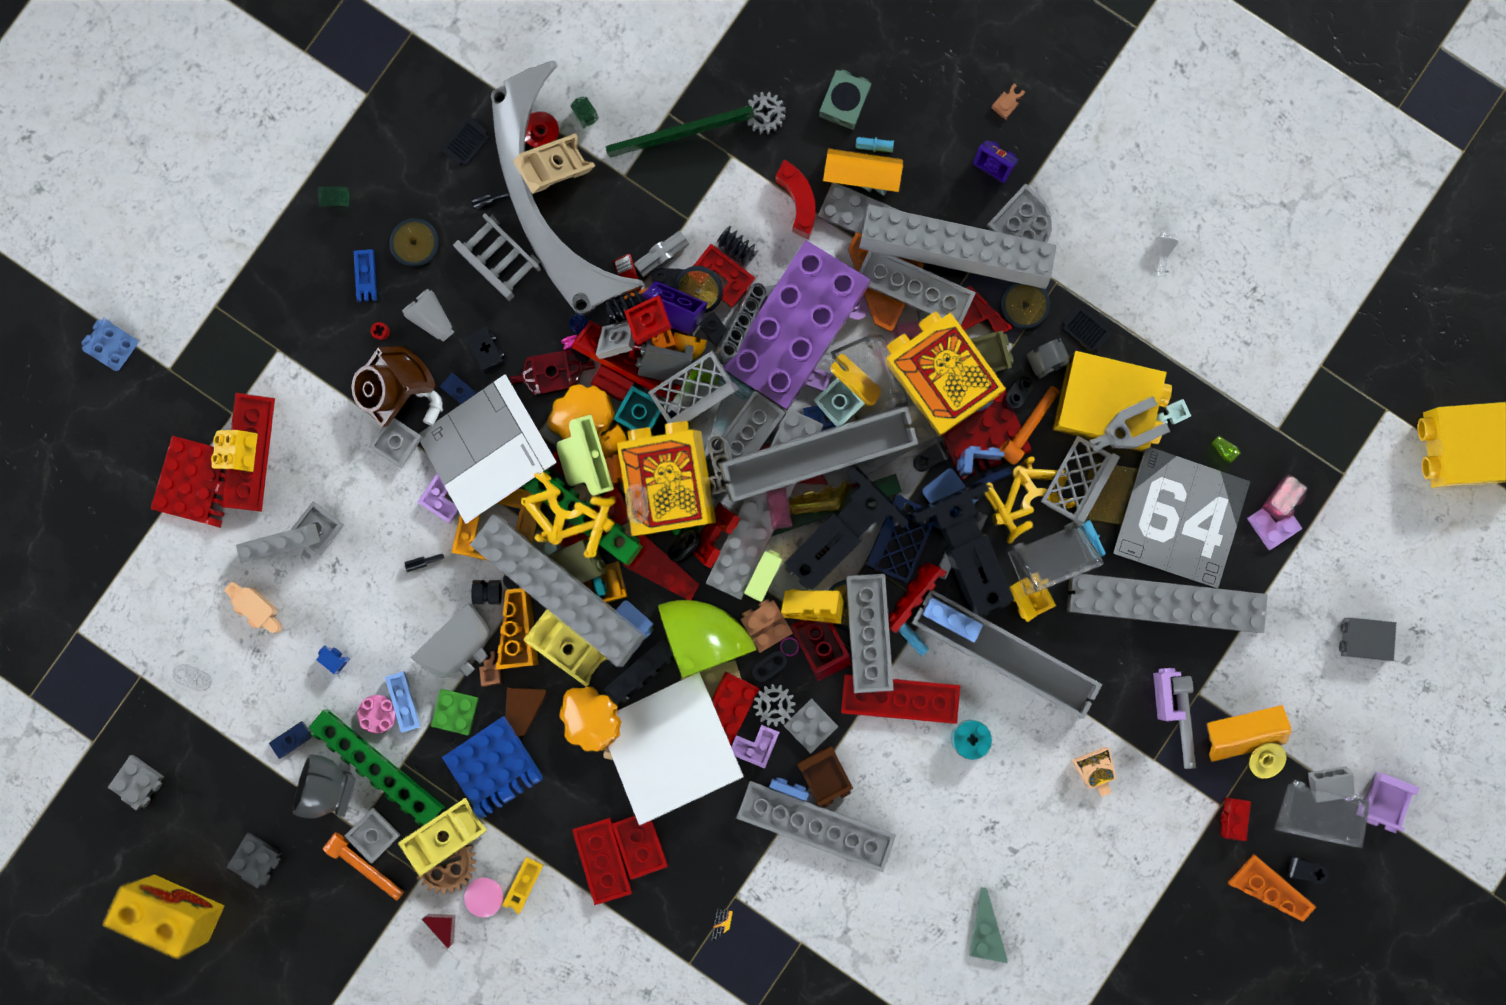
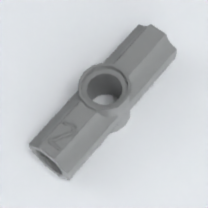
[634,230,689,278]

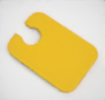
[830,354,881,406]

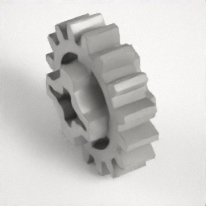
[745,92,785,134]
[754,684,795,727]

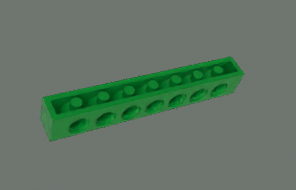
[522,469,643,565]
[308,709,445,827]

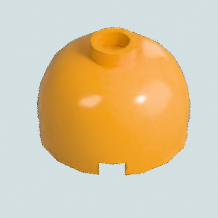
[671,331,707,360]
[599,423,627,458]

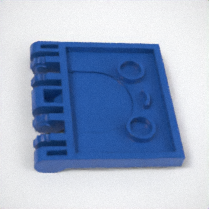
[442,716,543,820]

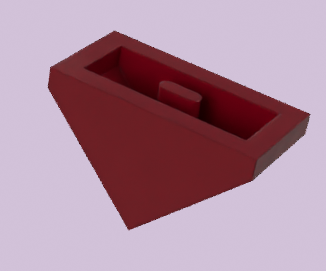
[422,914,456,949]

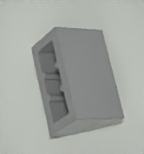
[1308,766,1355,802]

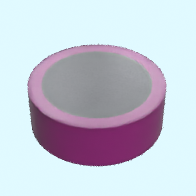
[780,637,799,656]

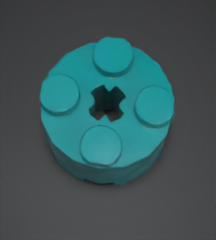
[951,719,992,760]

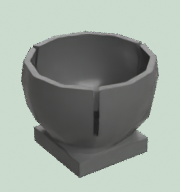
[293,754,356,819]

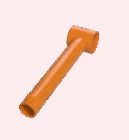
[1000,386,1060,465]
[323,832,405,901]

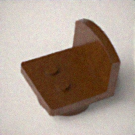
[351,346,435,427]

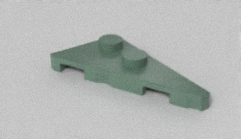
[969,887,1008,963]

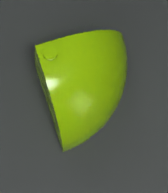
[658,600,757,678]

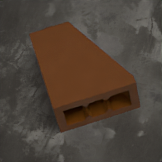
[505,688,548,739]

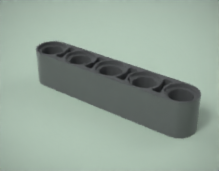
[714,283,767,364]

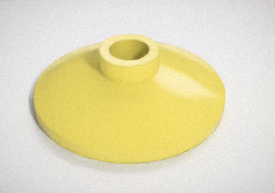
[1249,742,1286,778]

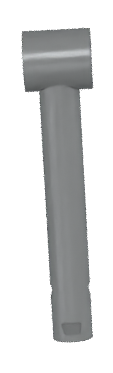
[1170,676,1196,769]

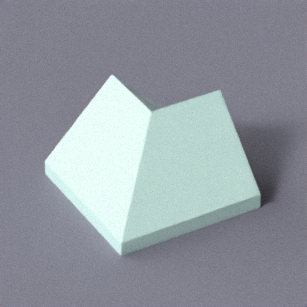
[813,378,865,427]

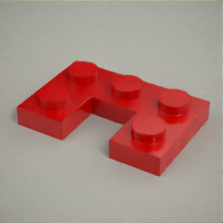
[688,244,756,309]
[693,502,740,568]

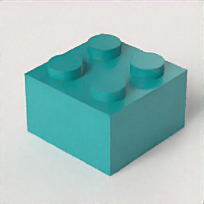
[613,386,665,434]

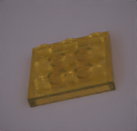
[1084,462,1139,525]

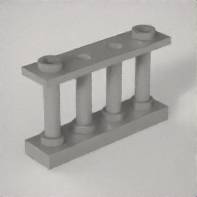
[453,214,541,301]

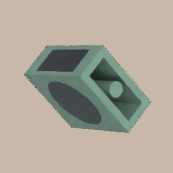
[819,70,871,130]

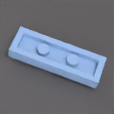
[922,598,983,643]
[385,671,421,733]

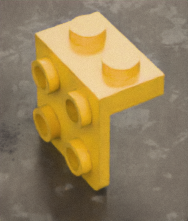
[211,430,258,472]
[1009,572,1056,622]

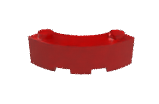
[775,160,815,240]

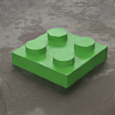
[431,689,479,736]

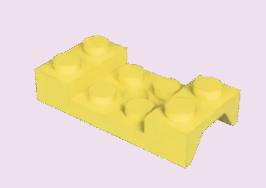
[524,609,607,687]
[398,798,487,877]

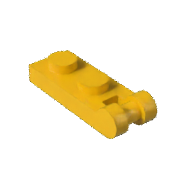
[502,856,544,914]

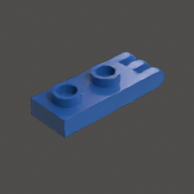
[354,249,377,302]

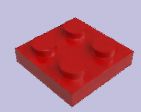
[624,295,672,345]

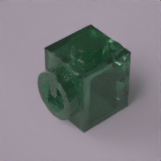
[570,97,599,129]
[318,186,350,207]

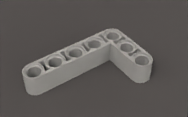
[708,436,732,496]

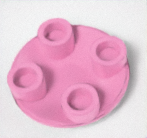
[357,695,396,734]
[464,878,503,917]

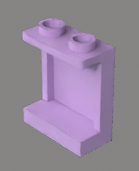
[1153,668,1186,721]
[1361,772,1419,833]

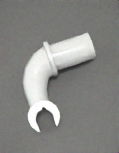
[415,391,443,426]

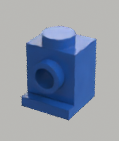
[316,645,350,674]

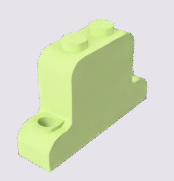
[556,415,614,495]

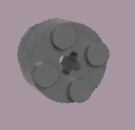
[1026,338,1071,379]

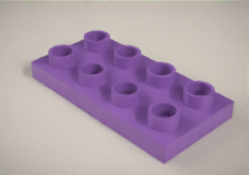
[723,240,871,410]

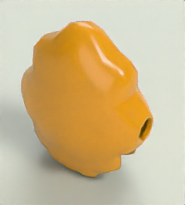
[547,384,615,440]
[559,686,622,751]

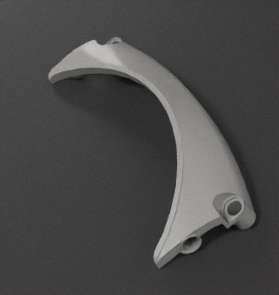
[491,61,644,316]

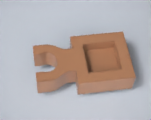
[991,83,1025,120]
[479,651,502,687]

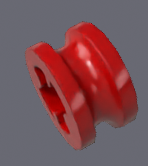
[370,322,390,340]

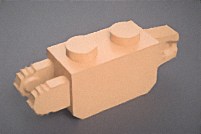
[224,582,283,633]

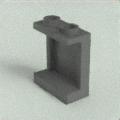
[636,338,693,385]
[1339,618,1397,661]

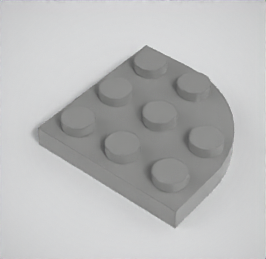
[987,183,1052,243]

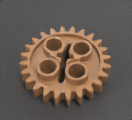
[414,831,477,895]

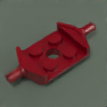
[510,349,595,396]

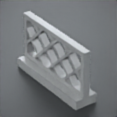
[648,351,739,424]
[1041,436,1120,526]

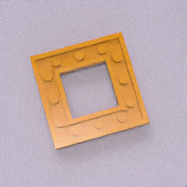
[451,489,542,561]

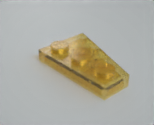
[784,481,851,515]

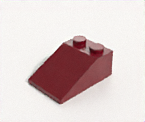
[790,620,852,681]

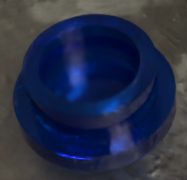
[569,314,587,333]

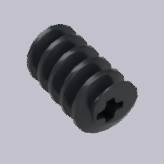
[717,226,758,267]
[606,290,645,324]

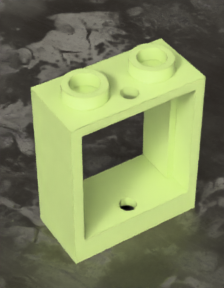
[744,550,782,602]

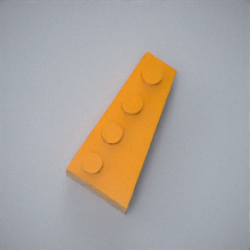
[495,588,539,670]

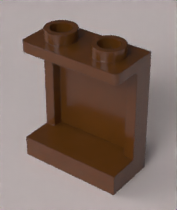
[797,746,854,807]

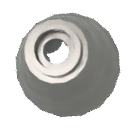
[402,289,454,342]

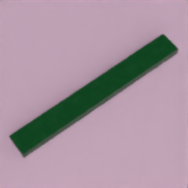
[605,105,755,158]
[772,473,902,537]

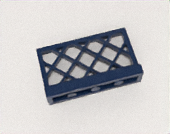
[865,494,933,584]

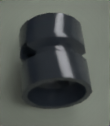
[471,580,502,605]

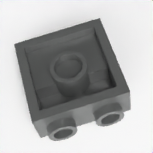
[227,833,282,888]

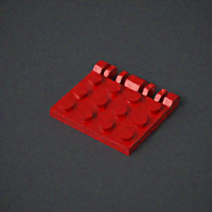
[941,390,1032,481]
[151,436,225,528]

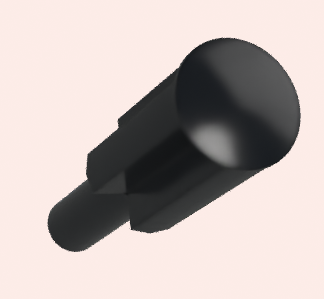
[471,190,510,210]
[404,553,444,572]

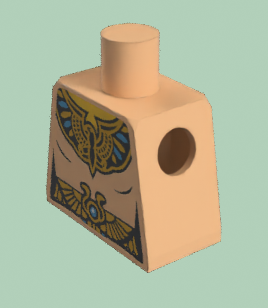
[1071,747,1116,796]

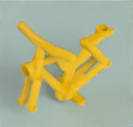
[985,457,1081,544]
[521,472,617,558]

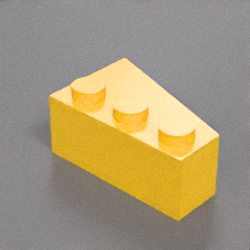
[781,589,844,624]

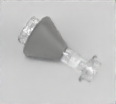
[1154,233,1178,277]

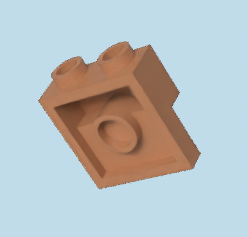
[740,599,793,653]

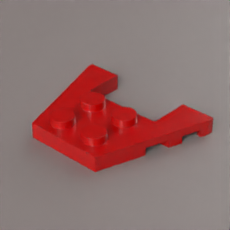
[961,286,1012,333]

